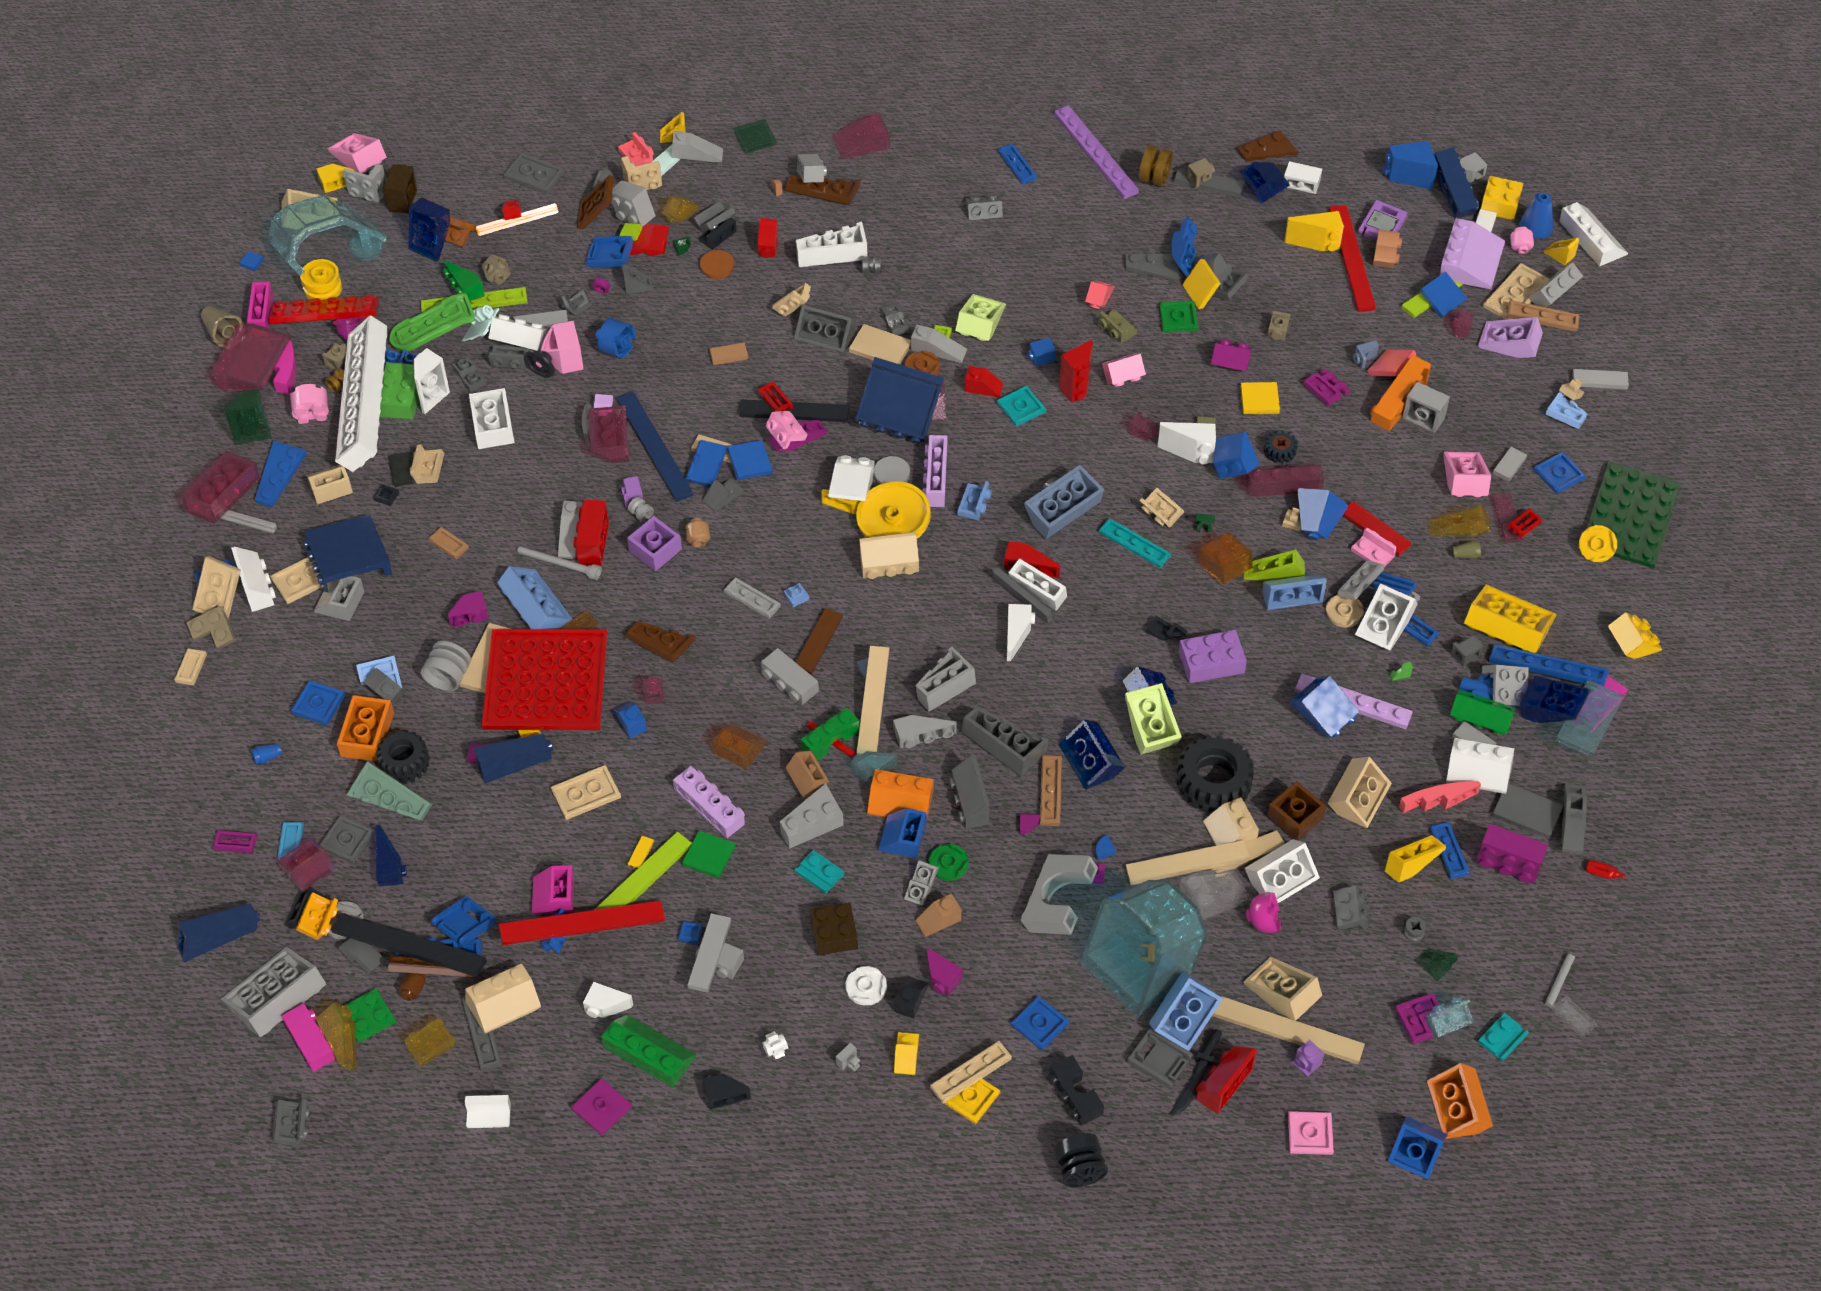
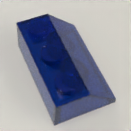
[1058,719,1125,790]

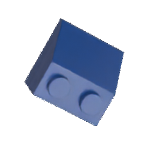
[1213,431,1260,479]
[1388,1116,1447,1179]

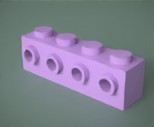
[923,435,947,507]
[673,766,745,838]

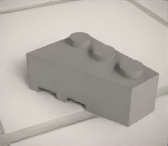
[780,783,844,849]

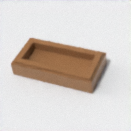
[710,342,748,365]
[428,527,469,560]

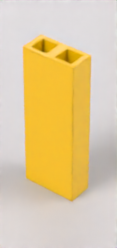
[628,836,654,868]

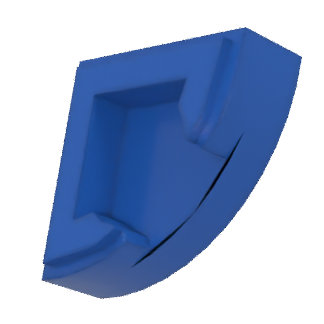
[1096,835,1116,861]

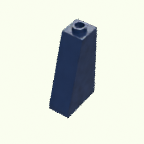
[474,734,553,784]
[177,903,260,962]

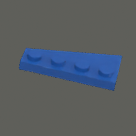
[255,440,307,508]

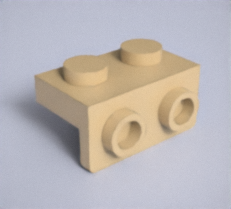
[772,283,811,316]
[410,444,444,484]
[1139,488,1184,527]

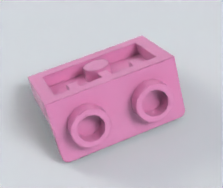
[1351,528,1396,567]

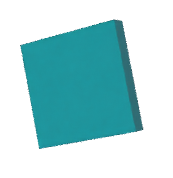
[996,386,1046,427]

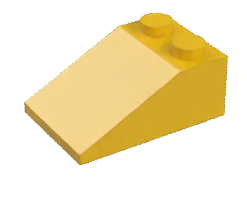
[1284,211,1344,251]

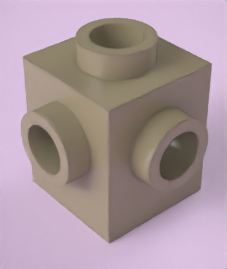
[482,254,511,285]

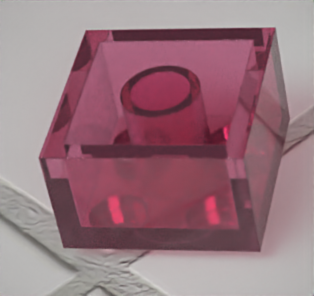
[277,838,336,891]

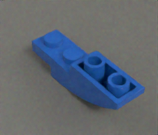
[1171,217,1198,276]

